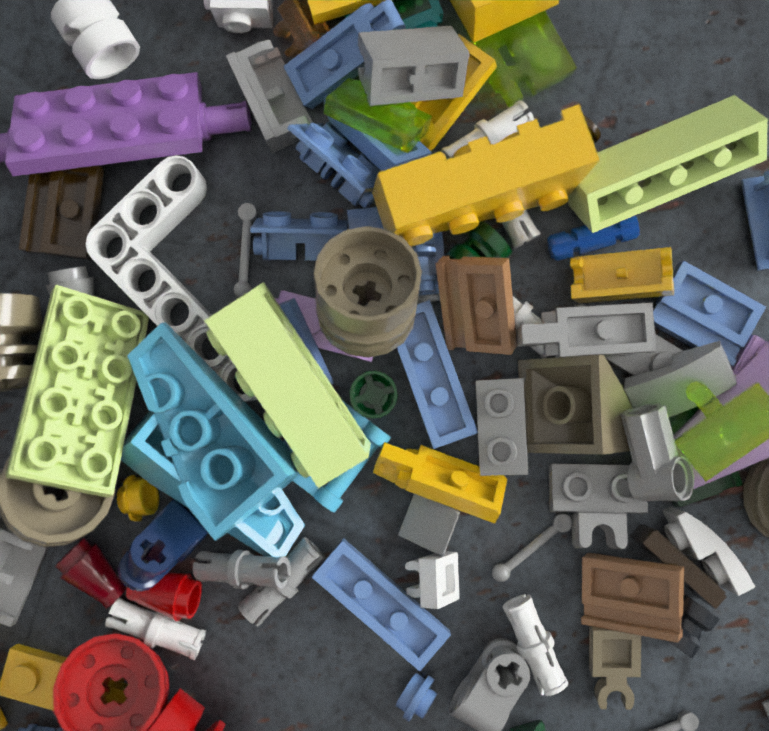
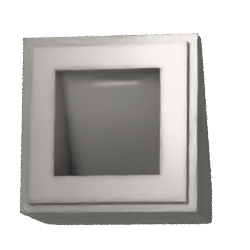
[398,494,460,556]

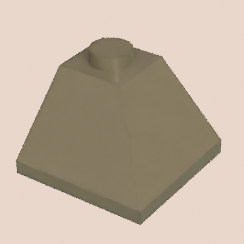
[518,355,632,454]

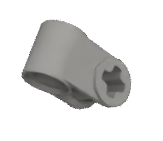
[448,638,530,731]

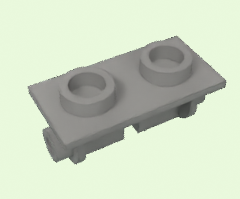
[476,378,528,476]

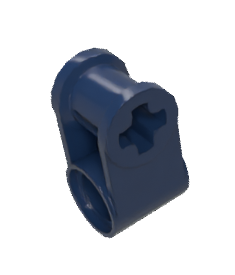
[118,499,209,592]

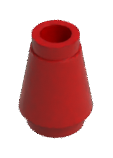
[126,573,202,621]

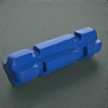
[547,216,640,261]

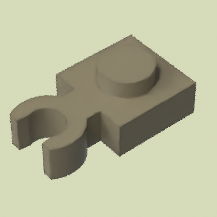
[589,626,641,710]

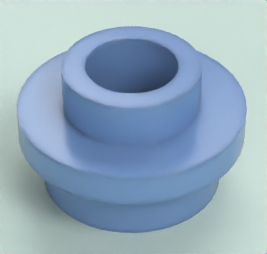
[396,673,438,722]

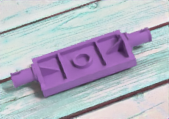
[0,72,252,176]

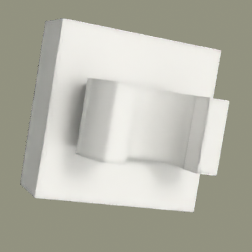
[405,551,460,609]

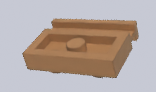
[435,256,517,355]
[581,553,684,643]

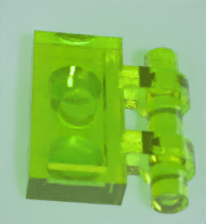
[464,11,577,107]

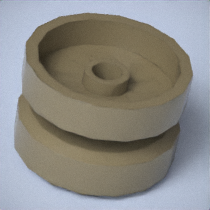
[0,457,115,548]

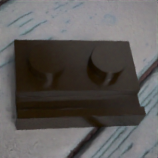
[19,165,105,261]

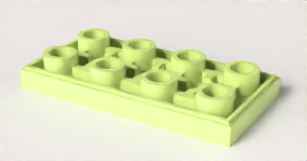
[5,285,149,498]

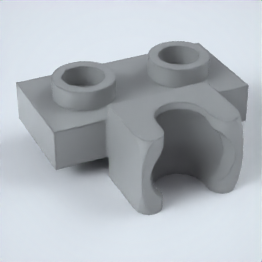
[549,464,648,549]

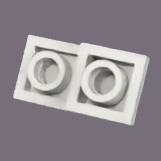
[662,506,755,596]

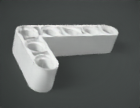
[86,155,257,402]

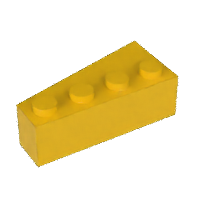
[372,105,600,246]

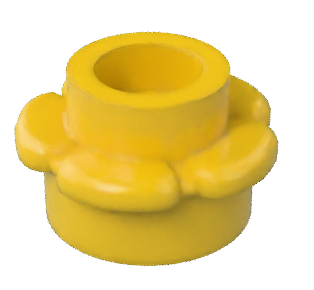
[117,475,159,522]

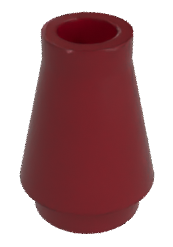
[55,538,127,609]

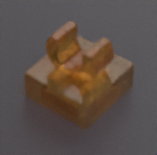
[273,0,330,58]

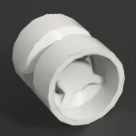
[51,0,140,80]

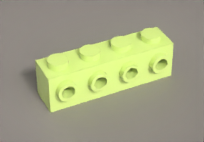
[568,95,768,233]
[205,282,371,488]

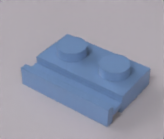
[653,261,766,366]

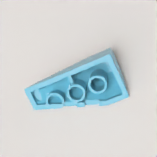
[127,322,300,540]
[121,411,305,557]

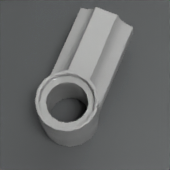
[620,403,694,501]

